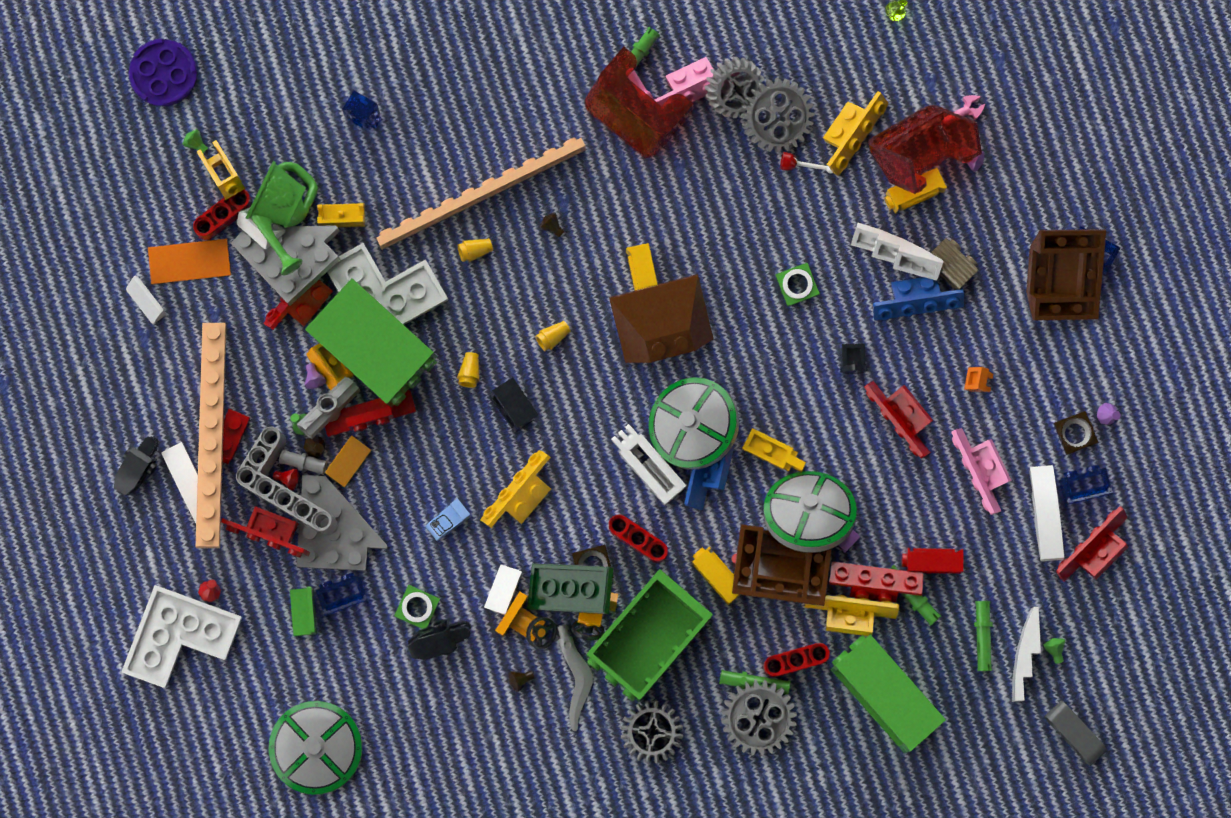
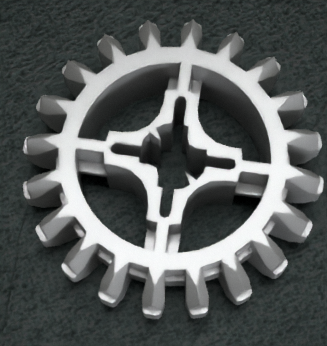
[704,56,765,118]
[621,701,683,764]

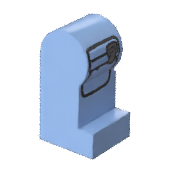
[425,498,471,541]

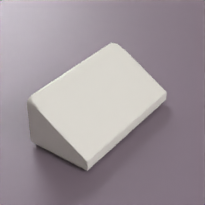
[237,207,285,249]
[126,275,166,324]
[484,565,522,615]

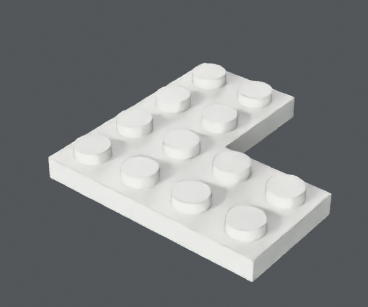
[327,243,448,325]
[122,585,242,688]

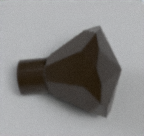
[539,212,564,238]
[303,436,326,457]
[508,670,534,693]

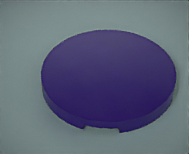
[128,38,197,107]

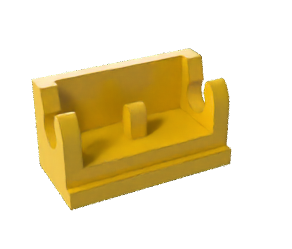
[317,203,365,227]

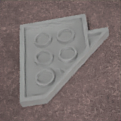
[231,226,340,306]
[296,475,388,571]

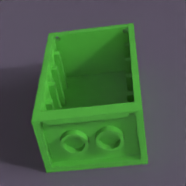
[305,278,438,408]
[586,569,713,702]
[830,634,946,753]

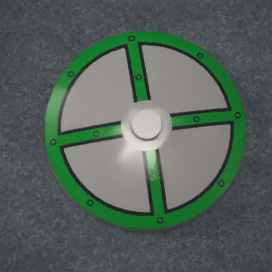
[649,377,739,470]
[764,471,857,552]
[269,701,363,795]

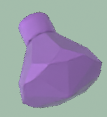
[959,149,985,172]
[305,363,326,389]
[1097,403,1121,425]

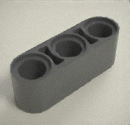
[1044,701,1107,766]

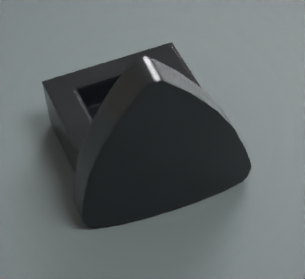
[840,343,868,374]

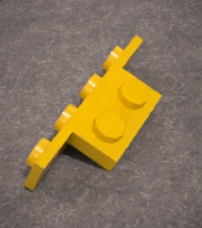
[823,91,889,176]
[480,450,551,528]
[805,595,899,636]

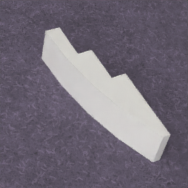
[851,223,943,281]
[161,442,223,527]
[1029,465,1064,561]
[1012,607,1041,702]

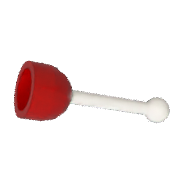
[780,152,833,173]

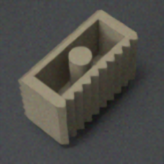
[931,238,979,290]

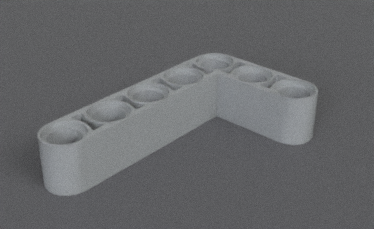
[236,427,337,535]

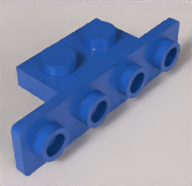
[873,277,964,321]
[684,445,734,510]

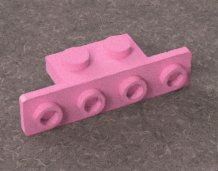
[654,57,740,117]
[952,428,1012,515]

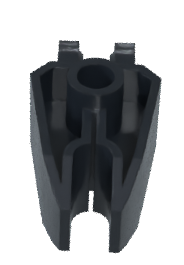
[114,436,160,496]
[407,619,471,660]

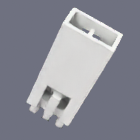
[611,424,687,506]

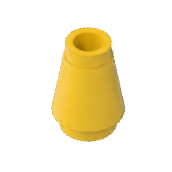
[458,238,493,263]
[535,321,571,351]
[457,352,480,388]

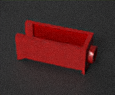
[901,548,963,574]

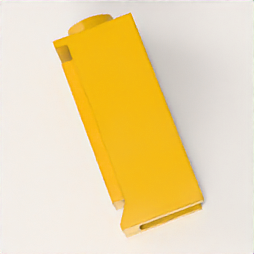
[197,140,245,200]
[884,168,947,214]
[626,243,657,290]
[692,546,739,605]

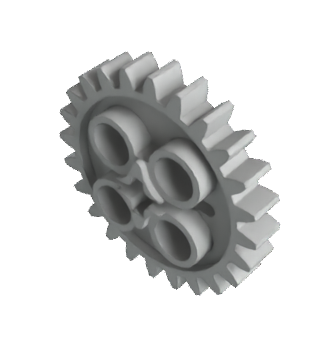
[741,78,815,153]
[721,679,797,756]

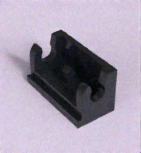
[489,378,538,433]

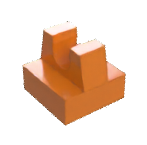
[964,367,994,392]

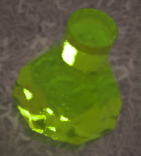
[885,0,907,21]

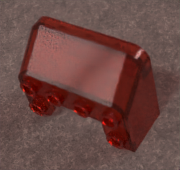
[585,47,694,158]
[868,105,982,194]

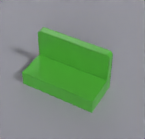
[290,586,317,636]

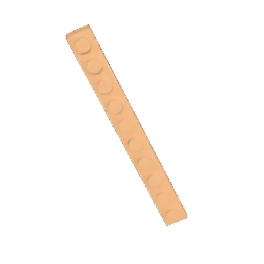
[377,138,586,250]
[196,323,226,548]

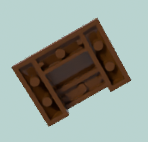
[1026,229,1106,321]
[609,274,714,363]
[732,524,831,606]

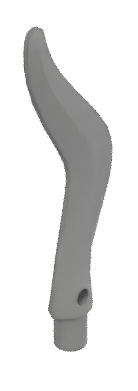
[558,625,593,731]

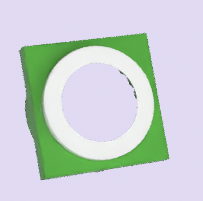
[775,263,820,307]
[394,585,440,629]

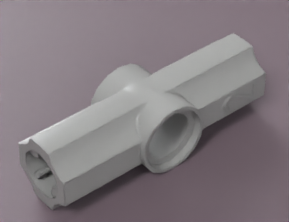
[297,377,360,439]

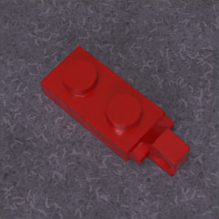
[222,409,251,466]

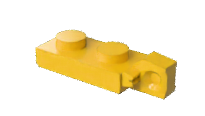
[742,428,806,472]

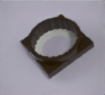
[1053,411,1099,455]
[572,544,614,578]

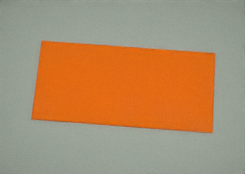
[148,239,231,284]

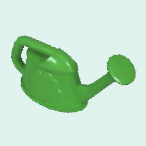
[245,160,318,276]

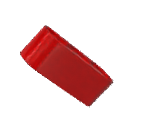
[193,189,252,240]
[609,515,668,563]
[763,643,830,678]

